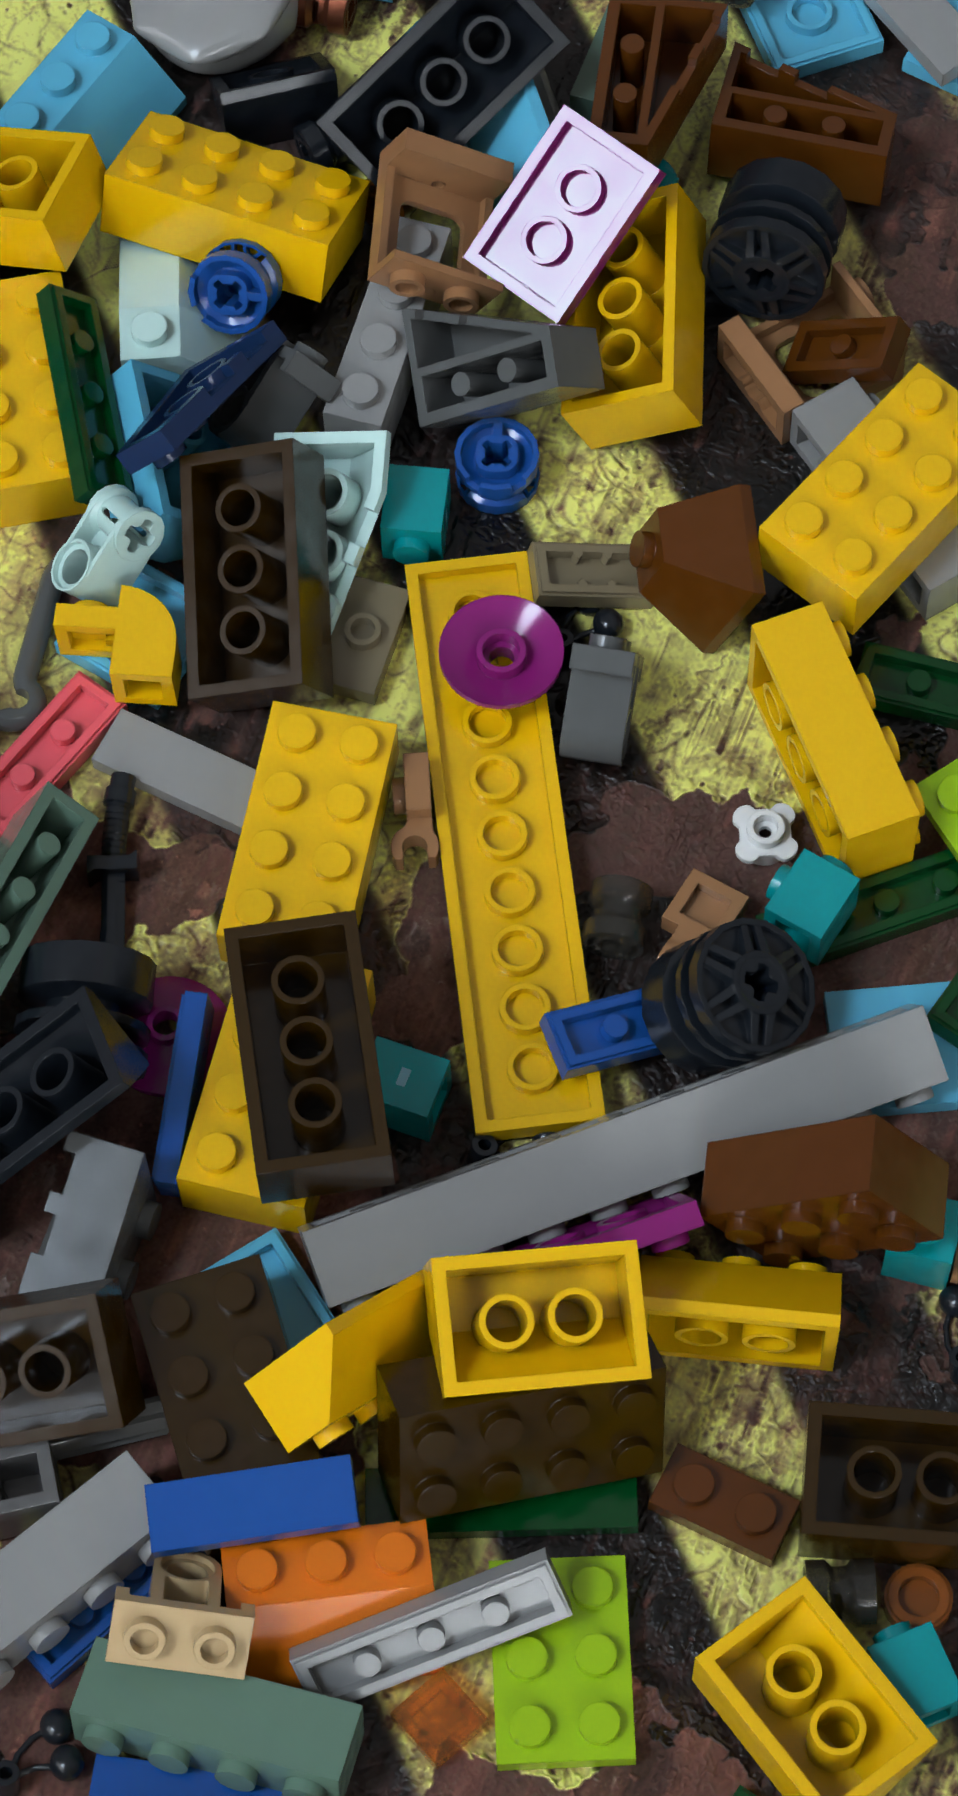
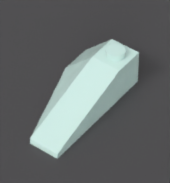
[119,238,243,375]
[274,430,392,635]

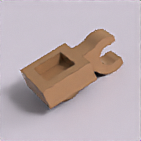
[391,752,440,871]
[656,868,749,960]

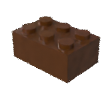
[700,1114,949,1268]

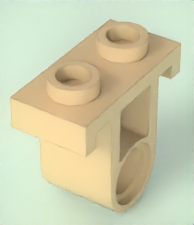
[105,1552,255,1680]

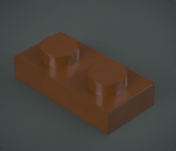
[782,316,911,385]
[648,1443,801,1568]

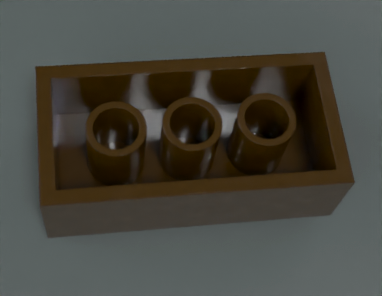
[179,438,334,713]
[223,910,395,1204]
[130,1254,323,1564]
[0,1277,146,1448]
[377,1330,667,1524]
[797,1400,958,1570]

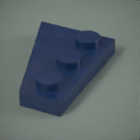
[116,320,287,475]

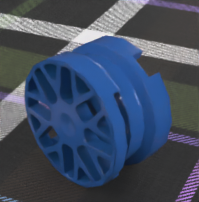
[188,238,283,335]
[454,417,540,515]

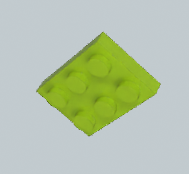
[488,1555,636,1771]

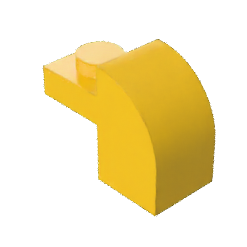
[53,585,182,706]

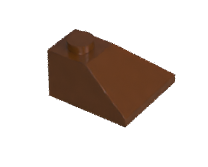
[629,484,766,654]

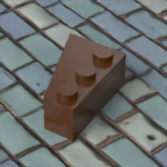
[590,0,729,168]
[707,42,898,206]

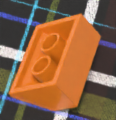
[220,1519,444,1690]

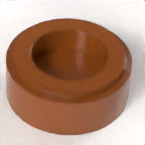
[883,1563,953,1632]

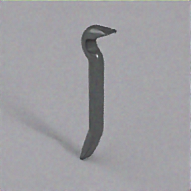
[0,555,62,732]

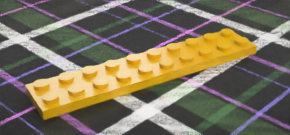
[404,551,605,1141]

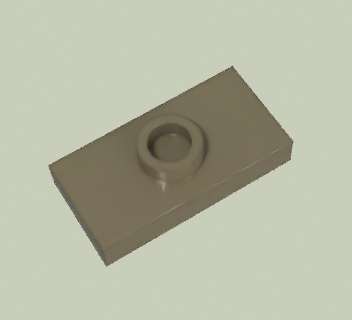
[527,542,653,609]
[331,576,409,705]

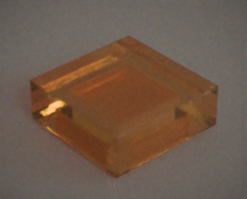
[390,1668,489,1770]

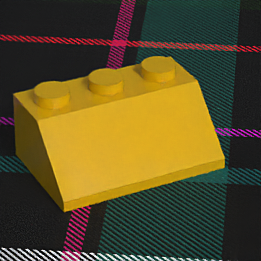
[423,1240,652,1399]
[640,1250,842,1372]
[244,1255,448,1453]
[692,1576,938,1796]

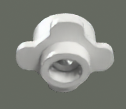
[732,803,798,866]

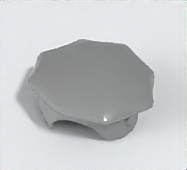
[130,0,298,75]

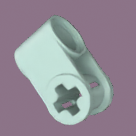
[51,484,165,607]

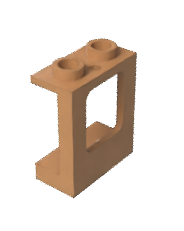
[367,127,514,314]
[717,261,908,445]

